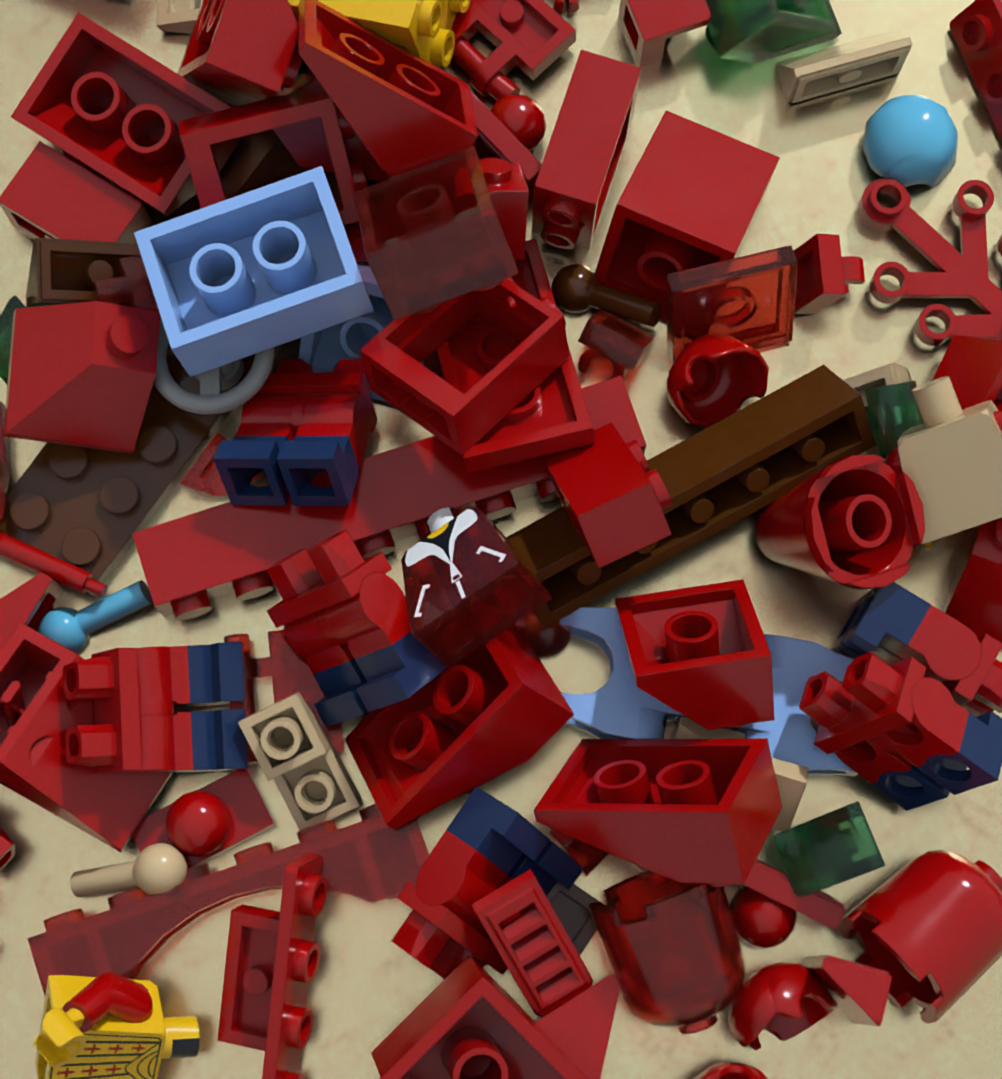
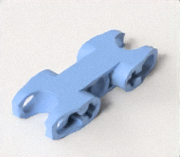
[558,607,858,777]

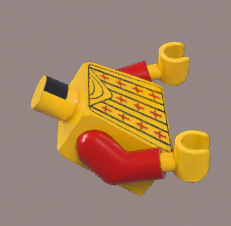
[34,972,200,1079]

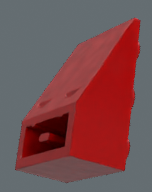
[0,622,173,852]

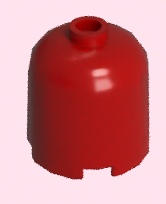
[839,850,1002,1024]

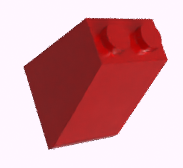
[594,111,780,336]

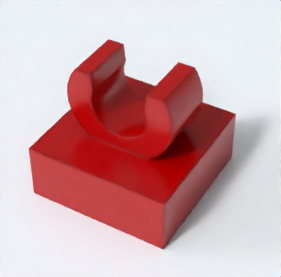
[787,233,865,314]

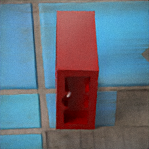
[531,50,642,249]
[179,85,370,225]
[360,254,570,455]

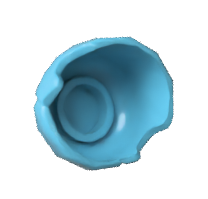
[862,95,958,187]

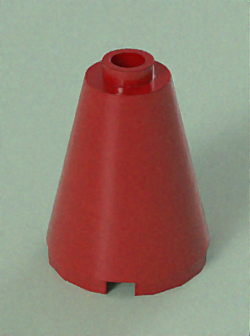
[756,454,925,589]

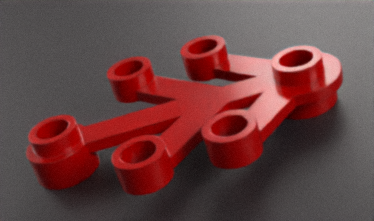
[858,178,1002,346]

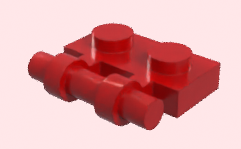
[451,0,576,100]

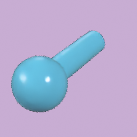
[37,580,153,654]

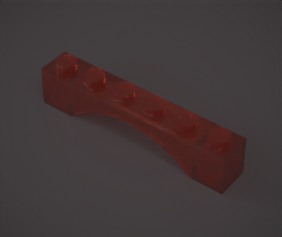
[27,804,429,996]

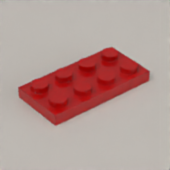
[416,239,595,474]

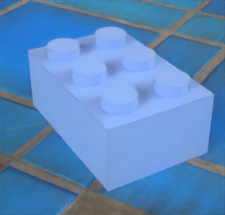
[134,166,374,377]

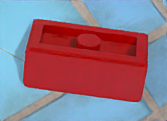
[802,955,892,1027]

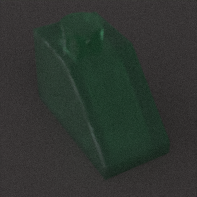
[705,0,842,64]

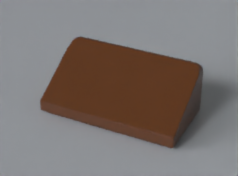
[26,238,158,310]

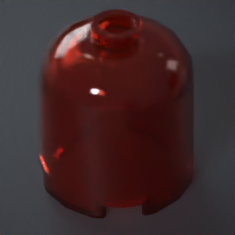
[589,871,746,1034]

